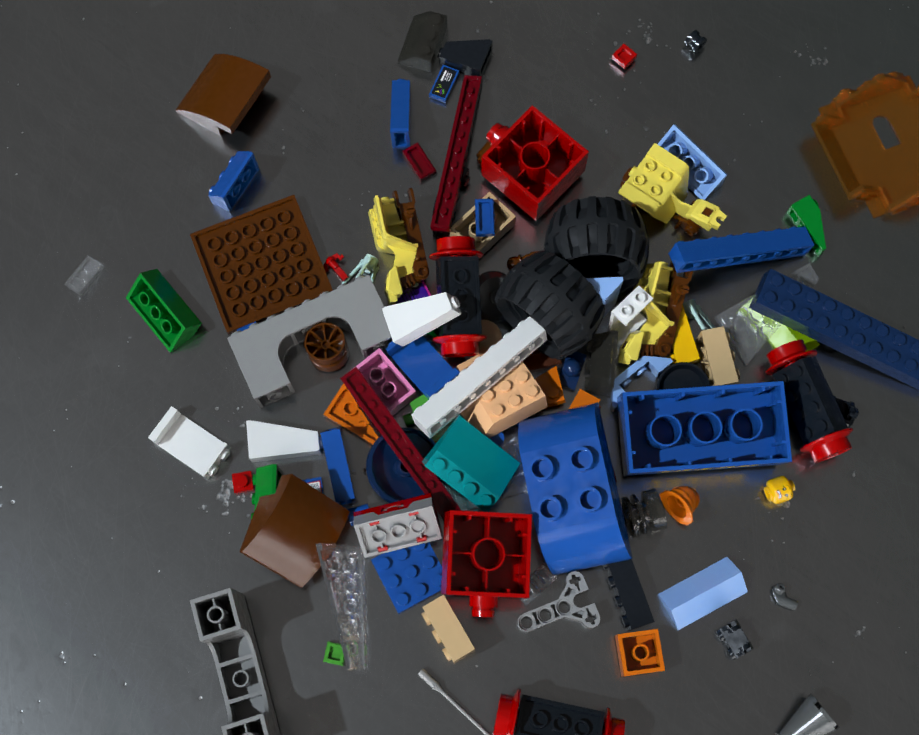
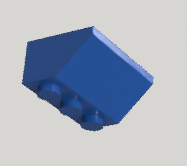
[208,151,259,213]

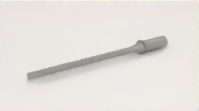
[418,668,491,735]

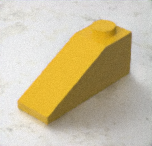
[669,306,700,364]

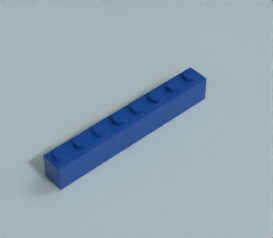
[668,226,814,273]

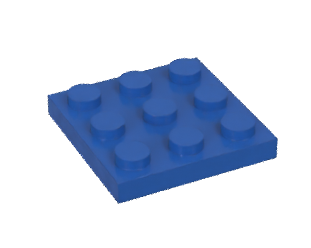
[371,542,442,614]

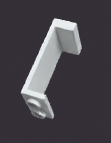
[607,286,653,347]
[148,406,231,479]

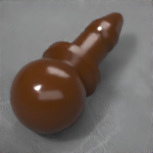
[507,251,539,270]

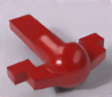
[323,253,349,281]

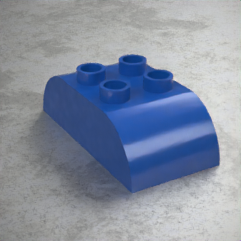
[518,402,633,575]

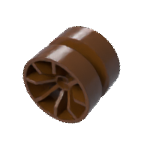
[304,323,349,372]

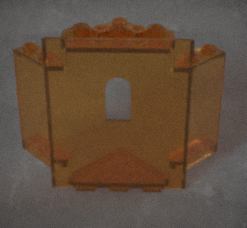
[811,71,919,218]

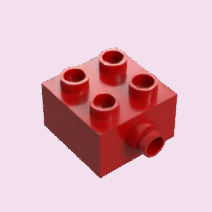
[481,105,589,221]
[441,510,532,617]

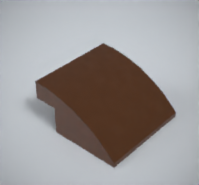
[175,54,271,136]
[240,474,350,587]

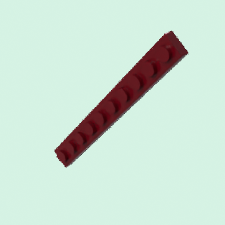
[430,75,483,232]
[340,367,462,520]

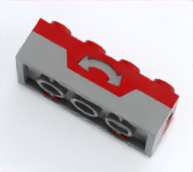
[354,493,442,558]

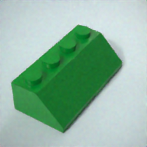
[126,269,202,353]
[251,464,283,519]

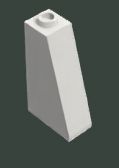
[382,292,461,347]
[246,420,323,463]

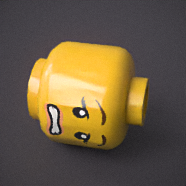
[764,476,795,504]

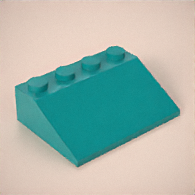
[422,415,520,512]

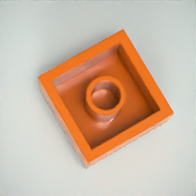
[615,629,665,677]

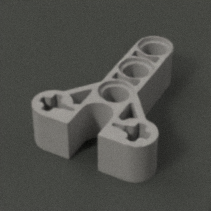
[517,571,600,633]

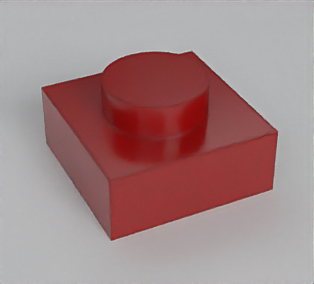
[611,44,637,69]
[232,471,255,494]

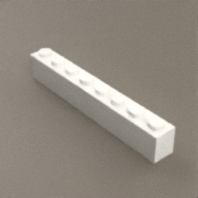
[411,316,547,438]

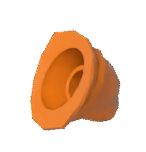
[659,486,700,525]

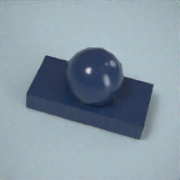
[559,352,587,391]

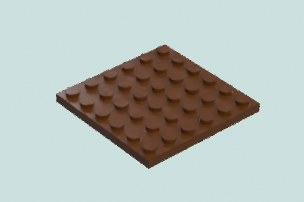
[190,195,333,335]

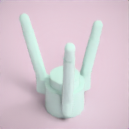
[341,254,379,284]
[683,299,715,330]

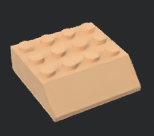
[456,349,548,438]

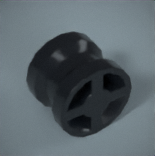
[684,30,707,53]

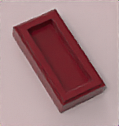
[402,142,437,182]

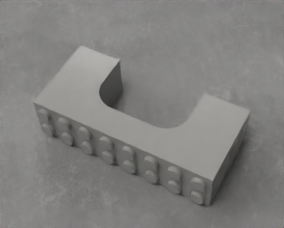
[227,275,393,409]
[190,588,281,735]

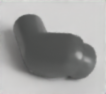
[772,583,798,611]

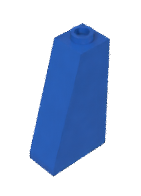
[390,79,411,148]
[320,427,356,505]

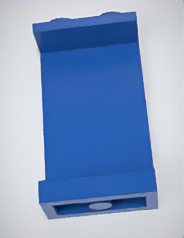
[386,336,460,400]

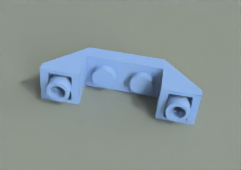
[610,356,673,413]

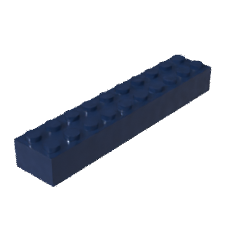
[749,269,919,390]

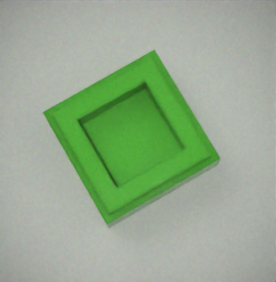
[323,642,348,666]

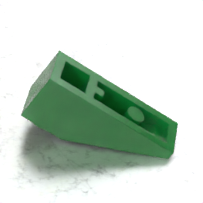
[787,195,826,257]

